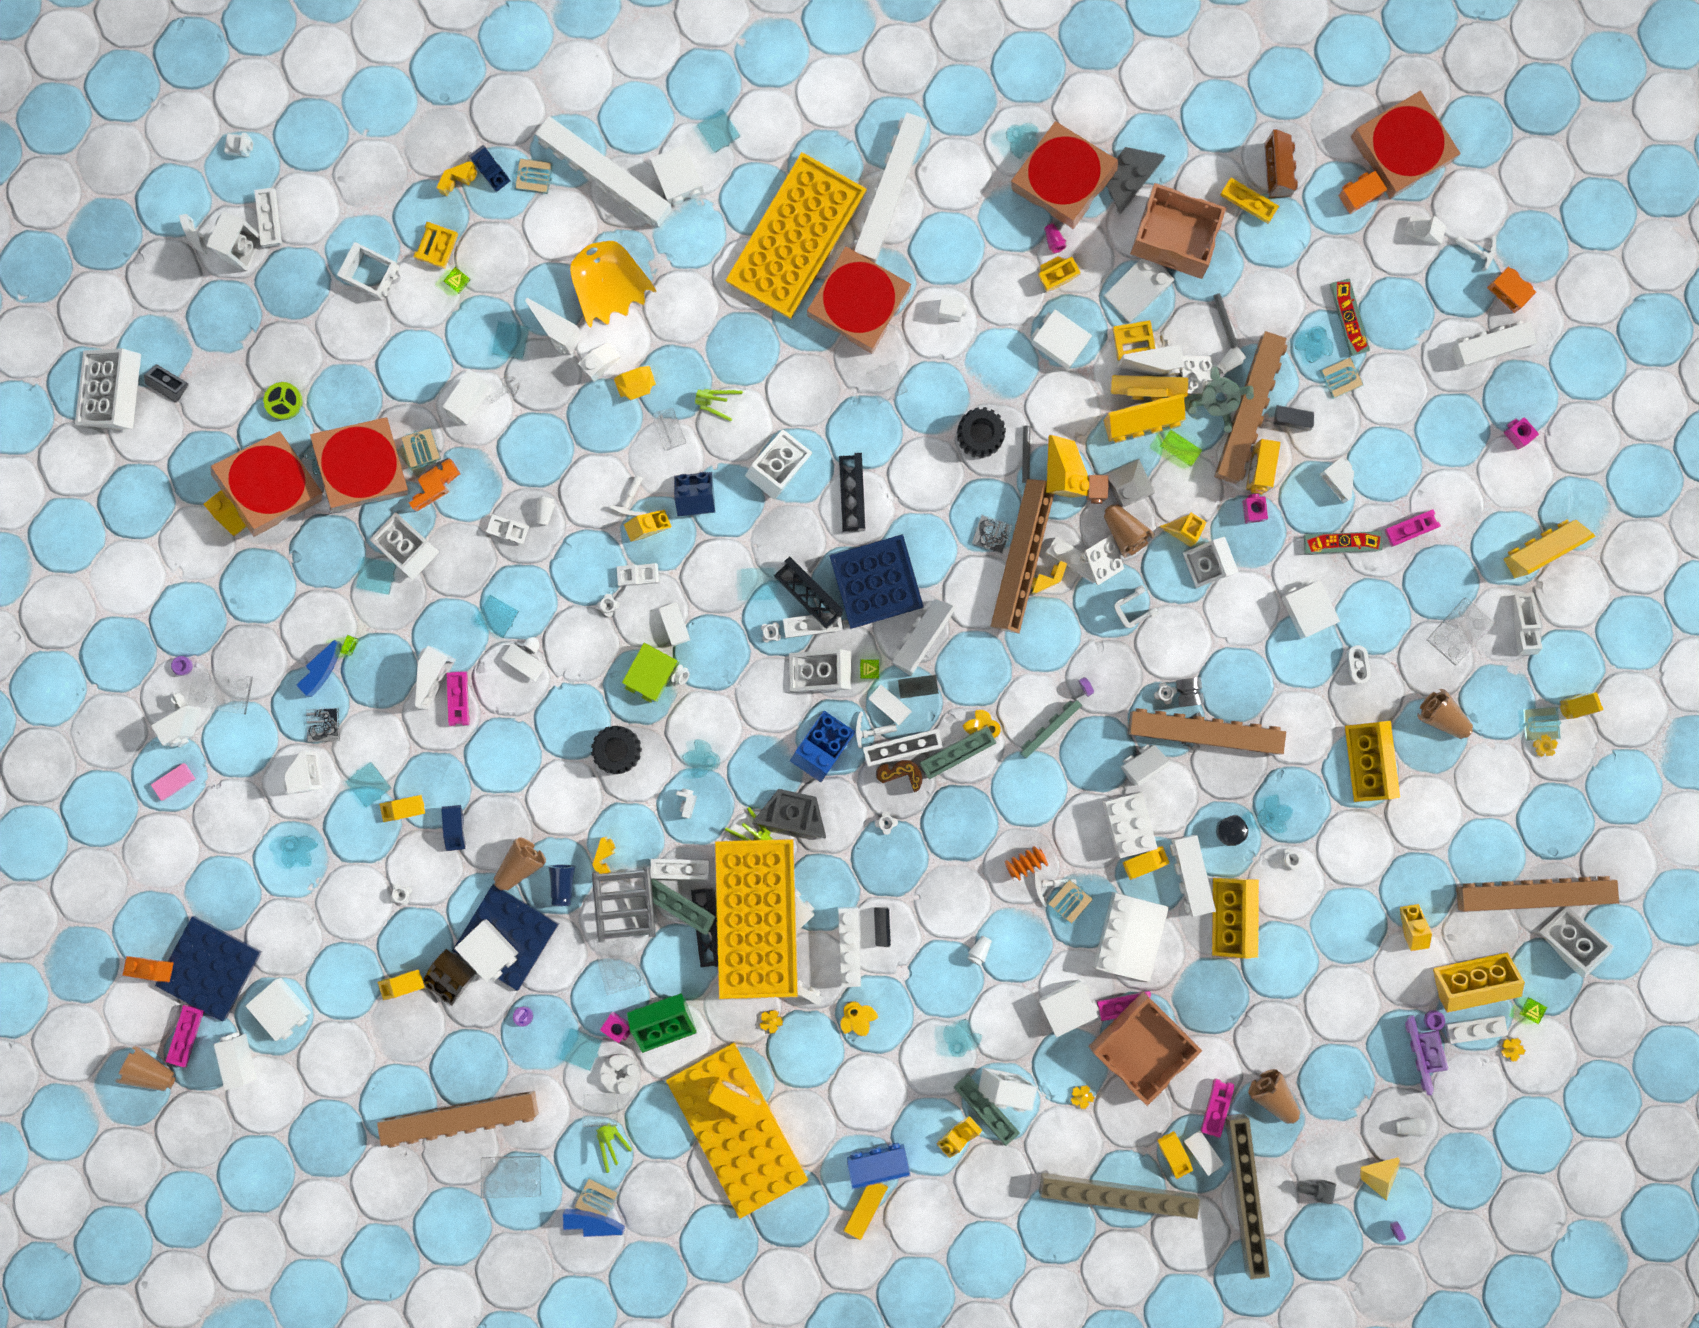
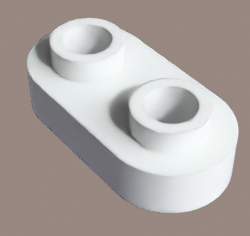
[1347,645,1371,684]

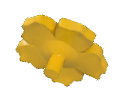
[1533,734,1558,757]
[760,1010,783,1034]
[1501,1038,1526,1062]
[1071,1085,1095,1109]

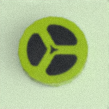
[263,382,303,420]

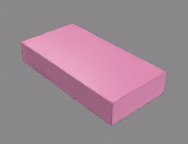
[151,763,195,801]

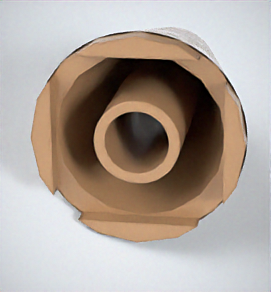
[1104,504,1155,558]
[1417,689,1473,739]
[494,837,546,891]
[115,1045,176,1091]
[1248,1069,1300,1124]

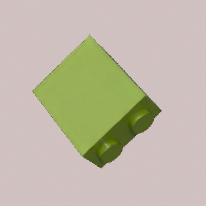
[622,642,679,703]

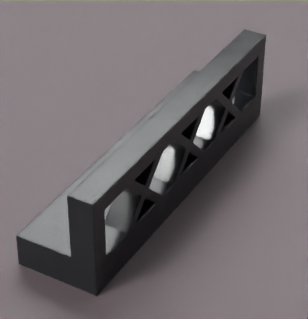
[839,453,866,532]
[774,556,843,630]
[691,887,718,968]

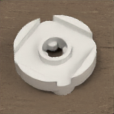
[600,1053,640,1094]

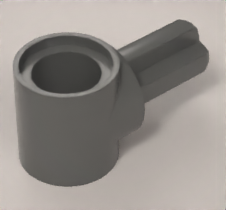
[1297,1180,1336,1204]

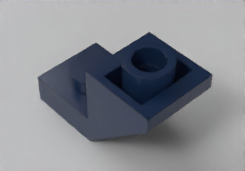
[469,145,511,192]
[441,805,466,851]

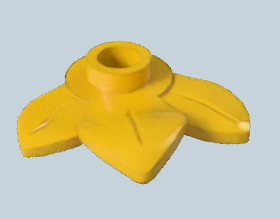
[962,710,1001,738]
[840,1001,878,1036]

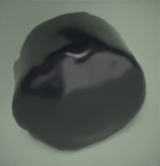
[1216,815,1249,846]

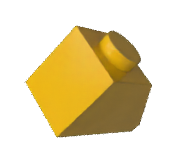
[1560,692,1603,719]

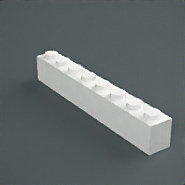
[852,112,928,263]
[536,116,672,227]

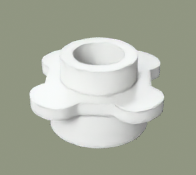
[597,594,620,617]
[761,622,781,643]
[671,664,690,685]
[1154,682,1177,704]
[171,692,188,709]
[875,812,898,835]
[1281,848,1303,870]
[390,884,412,905]

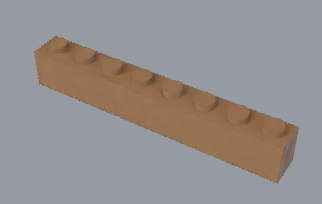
[1214,331,1288,484]
[990,479,1054,634]
[1127,708,1287,755]
[1456,876,1619,912]
[377,1091,539,1148]

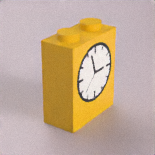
[1246,439,1281,495]
[707,1077,761,1123]

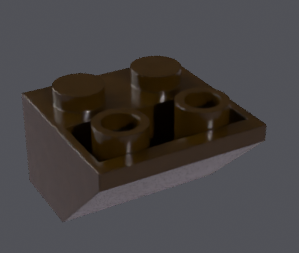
[423,949,476,1006]

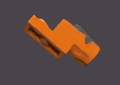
[409,458,460,512]

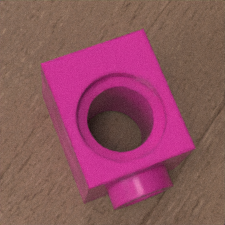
[1503,417,1539,450]
[1242,494,1268,524]
[600,1012,631,1043]

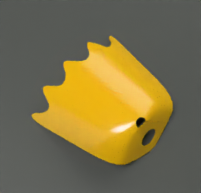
[570,240,657,328]

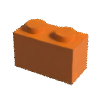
[1338,171,1387,214]
[1487,266,1536,313]
[122,956,174,982]

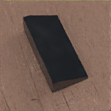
[144,364,189,403]
[1273,405,1314,431]
[874,907,891,947]

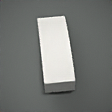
[1513,593,1543,655]

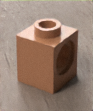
[1086,475,1108,504]

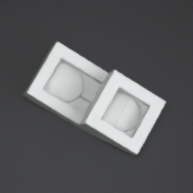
[179,214,207,255]
[486,514,529,544]
[617,563,659,586]
[659,602,690,647]
[502,643,546,681]
[868,684,912,726]
[1184,1130,1224,1176]

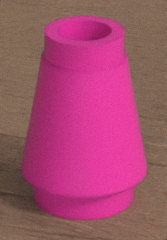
[1044,223,1067,253]

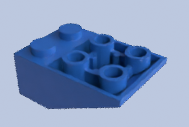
[790,710,855,782]

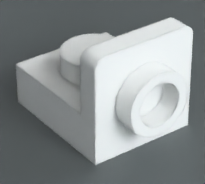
[224,133,253,157]
[676,788,697,818]

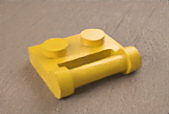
[413,222,458,269]
[1112,320,1156,361]

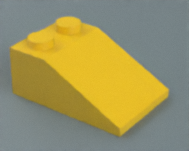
[1046,435,1089,498]

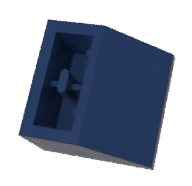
[674,472,715,517]

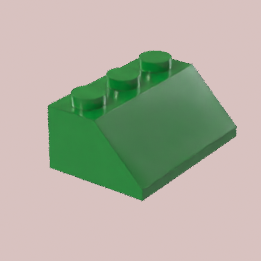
[627,993,697,1053]

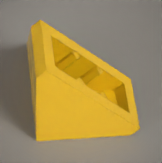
[1159,512,1207,547]
[1360,1157,1400,1201]

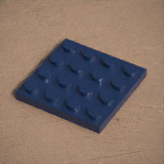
[829,534,924,629]
[452,884,559,991]
[155,916,262,1022]

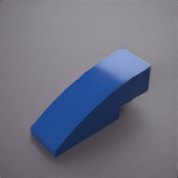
[296,640,342,697]
[563,1209,625,1237]

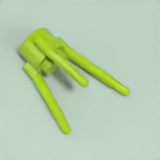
[695,389,743,421]
[725,807,773,840]
[596,1123,632,1173]

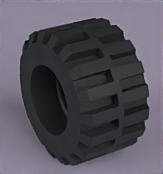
[957,407,1006,458]
[591,726,642,774]

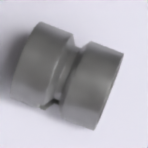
[1176,677,1205,707]

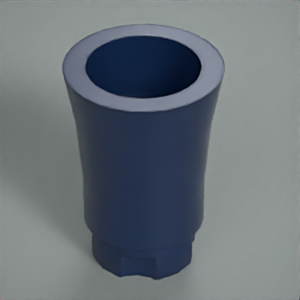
[548,864,576,906]

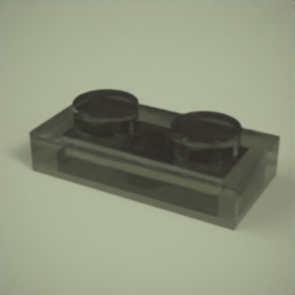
[898,675,939,699]

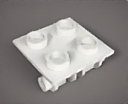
[1179,356,1213,396]
[1080,534,1124,585]

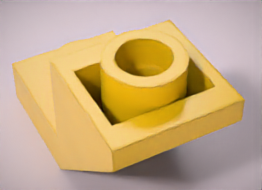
[436,161,477,196]
[1031,561,1067,595]
[379,795,425,822]
[592,836,616,882]
[1122,846,1170,880]
[377,969,425,1000]
[937,1116,982,1158]
[1157,1131,1193,1180]

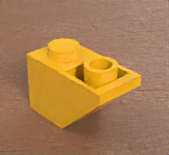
[623,510,672,542]
[1400,904,1432,951]

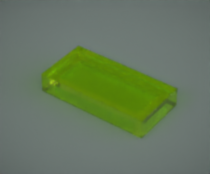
[1160,429,1202,467]

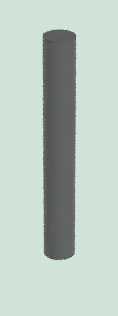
[1213,293,1239,349]
[1022,426,1030,483]

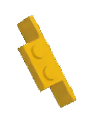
[1111,375,1189,400]

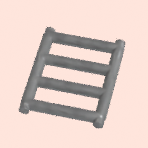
[592,866,656,942]

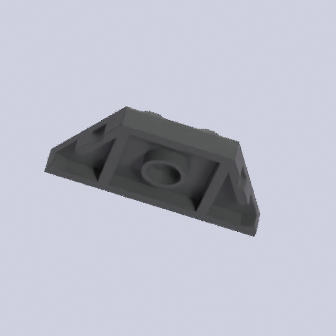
[1106,147,1166,214]
[753,789,826,839]

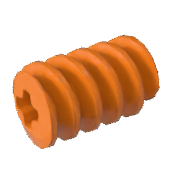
[1004,846,1049,881]

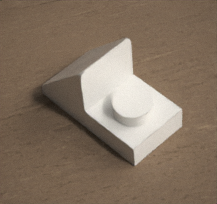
[1404,215,1446,245]

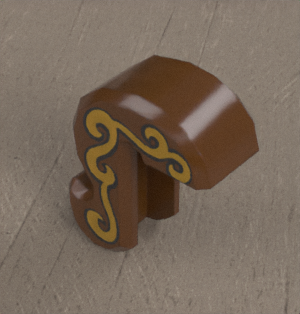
[876,760,922,793]

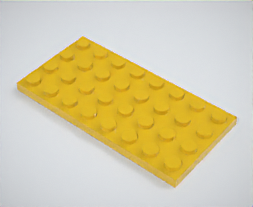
[725,152,867,319]
[715,839,798,999]
[666,1042,808,1219]

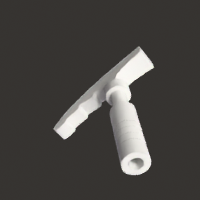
[1455,235,1496,271]
[610,475,647,516]
[856,711,897,748]
[1034,871,1077,907]

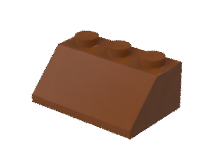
[1264,129,1298,198]

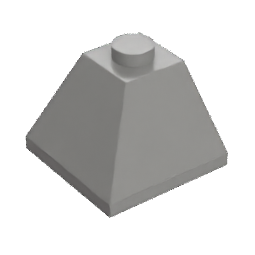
[1104,459,1155,508]

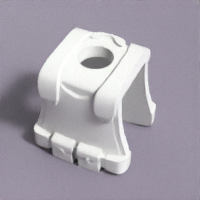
[1114,585,1160,628]

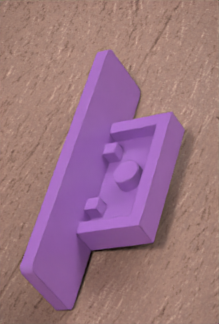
[1405,1015,1449,1096]

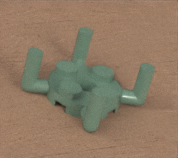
[1189,366,1254,433]

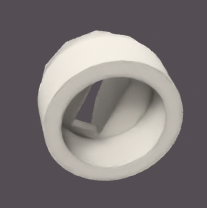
[523,637,539,654]

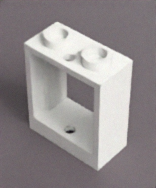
[337,242,399,300]

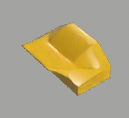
[1038,256,1081,292]
[614,366,656,400]

